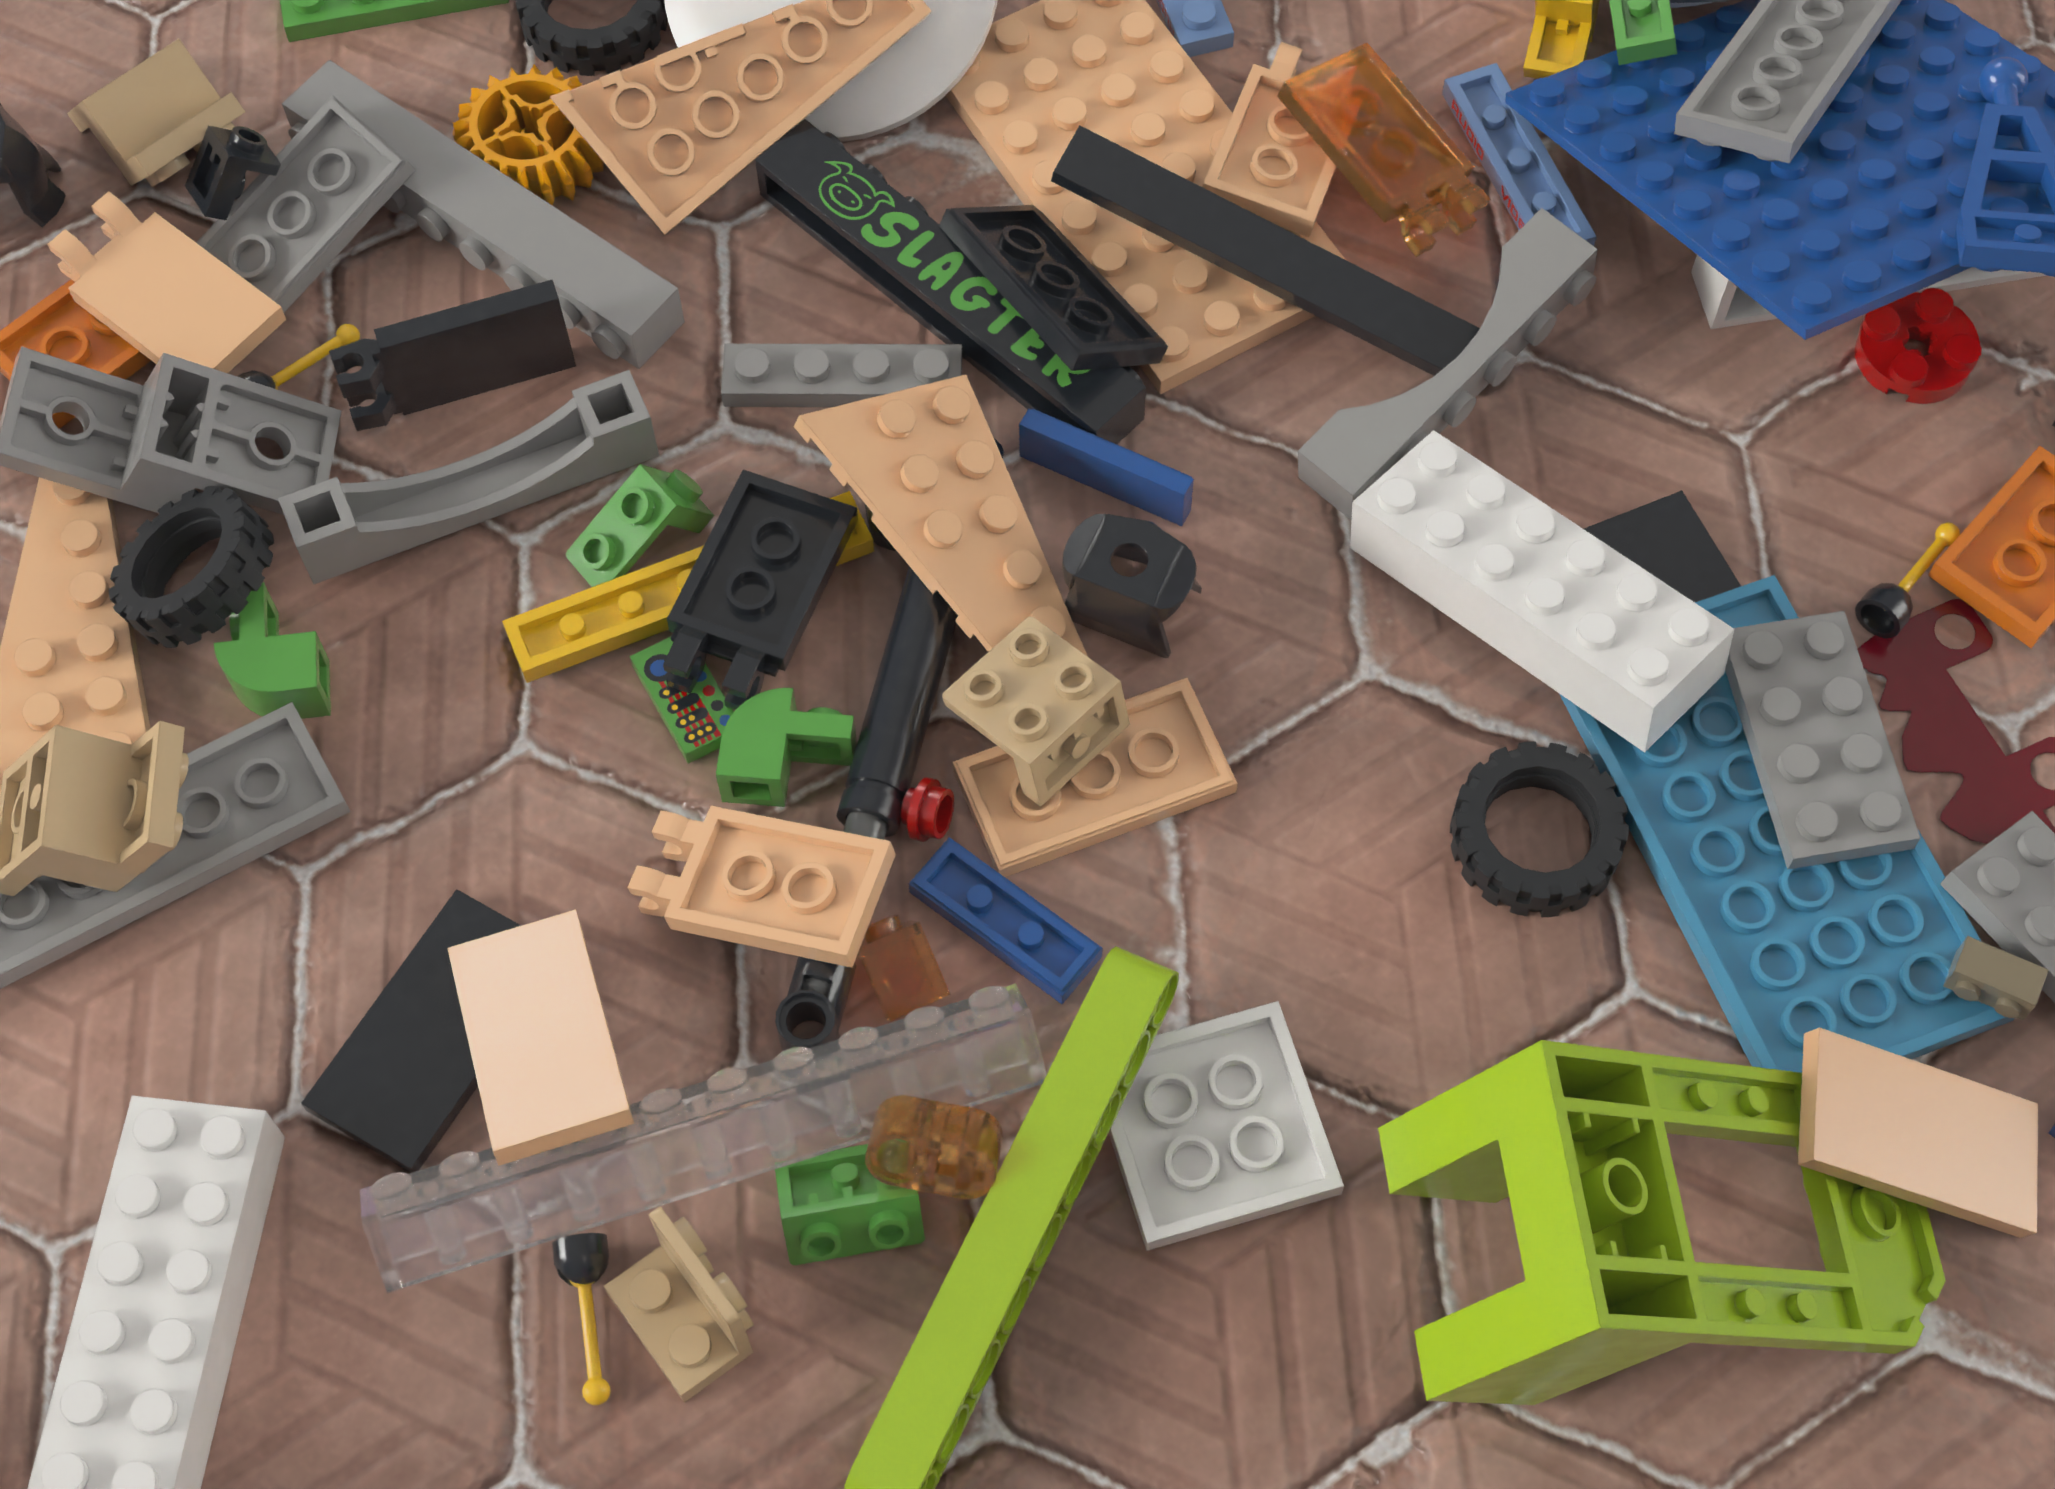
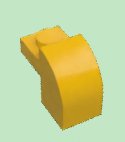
[1523,0,1600,79]

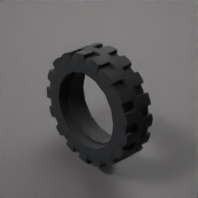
[515,0,668,76]
[109,486,274,648]
[1450,741,1629,917]

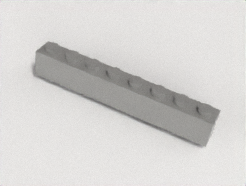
[282,60,685,369]

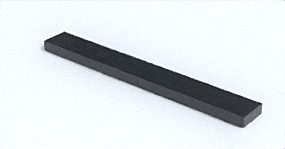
[1051,125,1480,376]

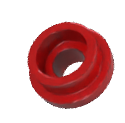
[901,777,954,842]

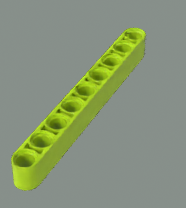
[844,946,1179,1489]

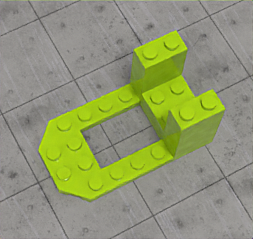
[1378,1040,1946,1405]

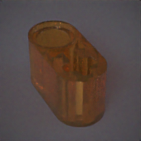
[865,1095,1003,1199]

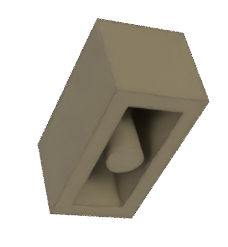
[1943,936,2049,1020]

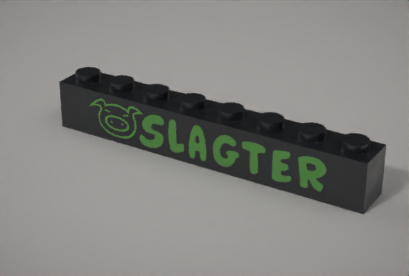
[755,119,1146,444]

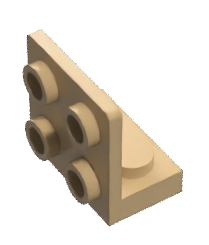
[942,617,1130,807]
[604,1206,754,1403]

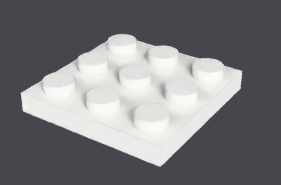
[1109,1001,1344,1251]

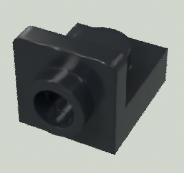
[185,125,281,220]

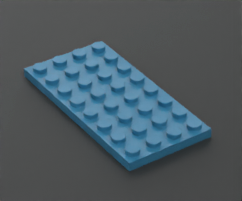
[1559,575,2015,1073]

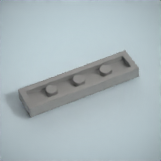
[721,343,963,407]

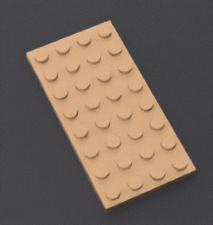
[945,0,1346,395]

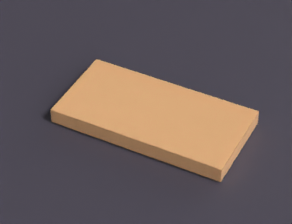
[953,678,1237,877]
[447,909,634,1166]
[1798,1027,2038,1238]

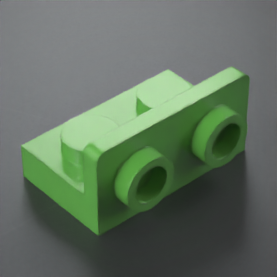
[774,1137,925,1265]

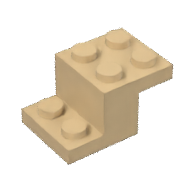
[67,39,245,187]
[0,721,189,896]

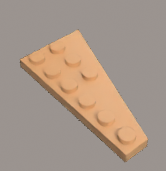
[0,477,151,794]

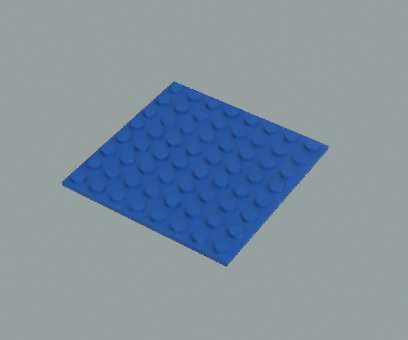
[1505,0,2055,340]

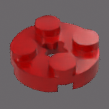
[1854,288,1982,404]

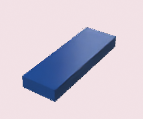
[1019,408,1194,526]
[908,837,1103,1004]

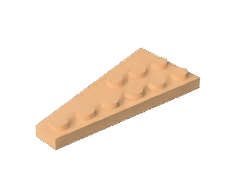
[550,0,932,235]
[793,374,1088,657]

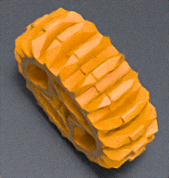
[452,64,604,206]

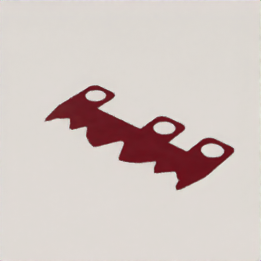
[1857,599,2055,844]

